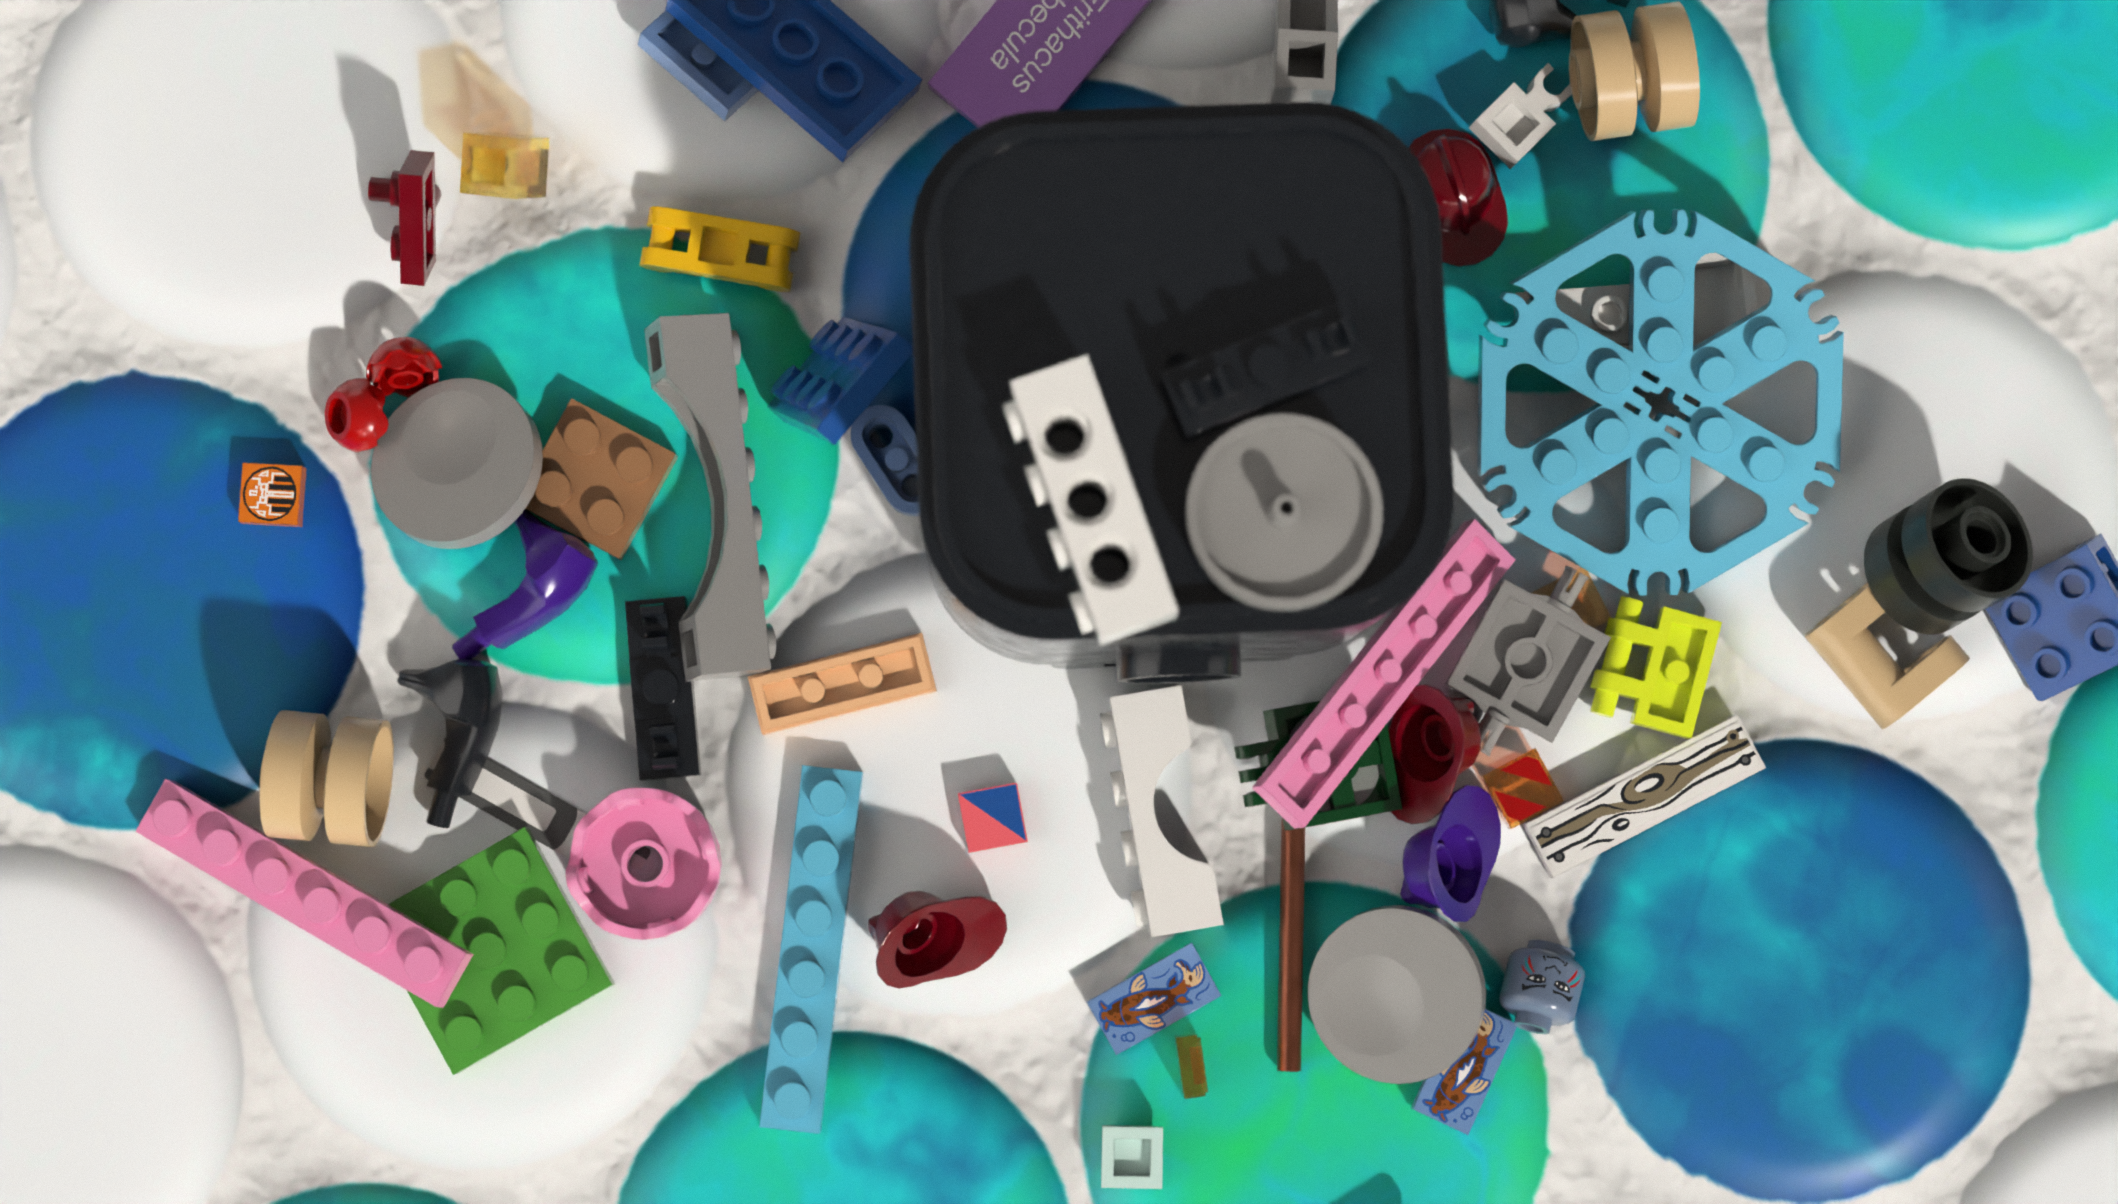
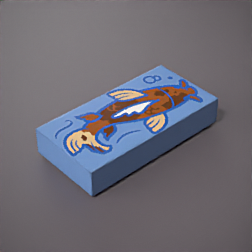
[1087,943,1222,1055]
[1411,1009,1517,1135]

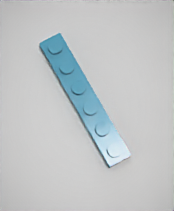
[759,765,863,1134]

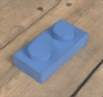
[637,11,759,121]

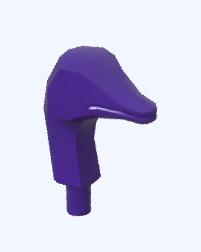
[452,509,598,659]

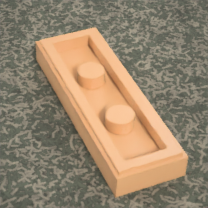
[748,633,937,735]

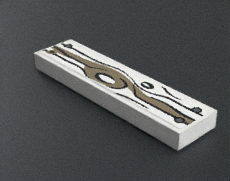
[1523,714,1766,878]

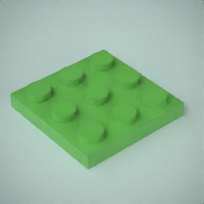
[388,827,615,1075]

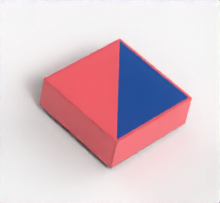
[958,783,1028,853]

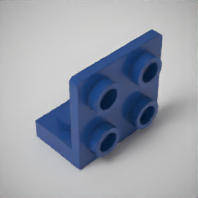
[1986,534,2118,701]

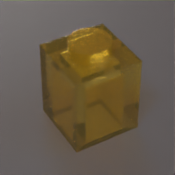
[460,132,549,199]

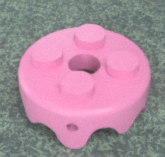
[565,788,722,940]

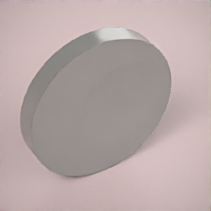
[371,378,543,549]
[1185,414,1383,612]
[1308,905,1486,1084]

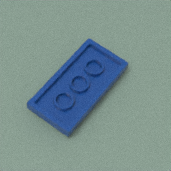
[665,0,922,163]
[767,317,913,445]

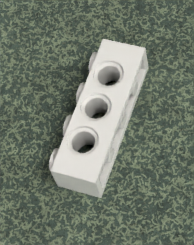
[1002,355,1178,645]

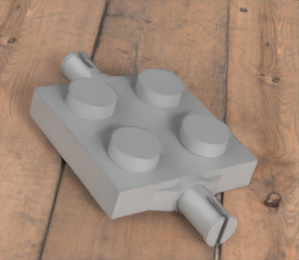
[1445,565,1611,756]

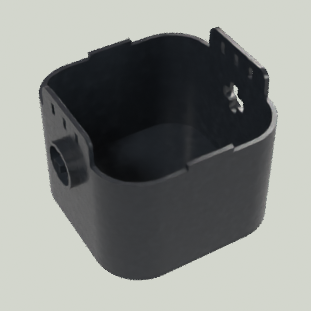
[909,102,1454,683]

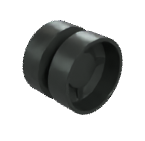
[1864,478,2033,634]

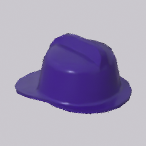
[1400,785,1501,922]

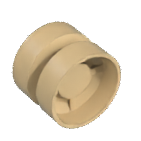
[1569,1,1700,141]
[260,710,394,847]

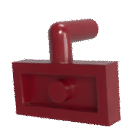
[368,150,441,286]

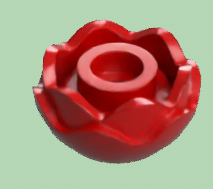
[366,337,443,398]
[325,378,389,453]

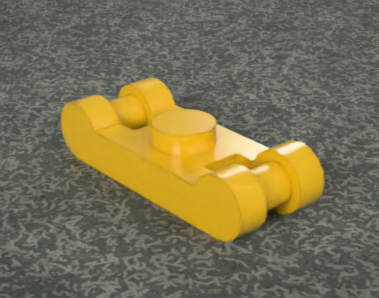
[639,206,801,292]

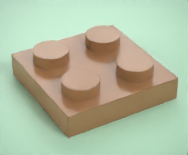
[526,398,678,561]

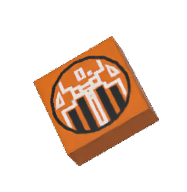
[238,463,307,527]

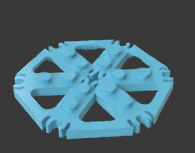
[1477,209,1844,596]

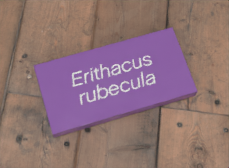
[927,0,1153,128]

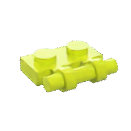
[1590,596,1722,739]

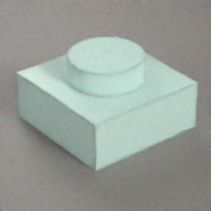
[1101,1125,1163,1189]

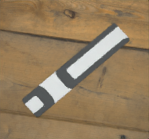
[424,738,651,870]

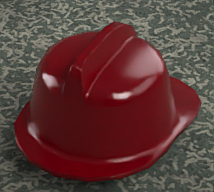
[1408,128,1508,267]
[1388,684,1481,824]
[868,890,1007,989]

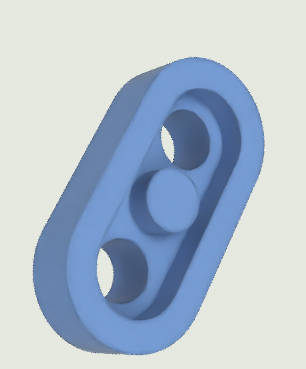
[851,405,919,516]

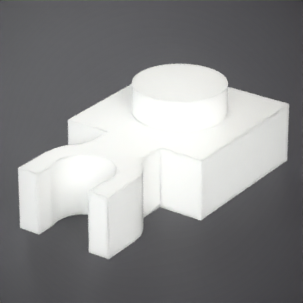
[1469,63,1572,169]

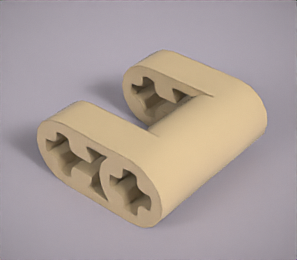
[1804,582,1970,729]

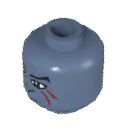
[1499,940,1585,1034]

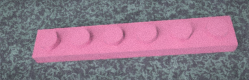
[1252,519,1516,829]
[135,779,474,1008]

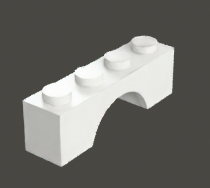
[1100,685,1224,937]

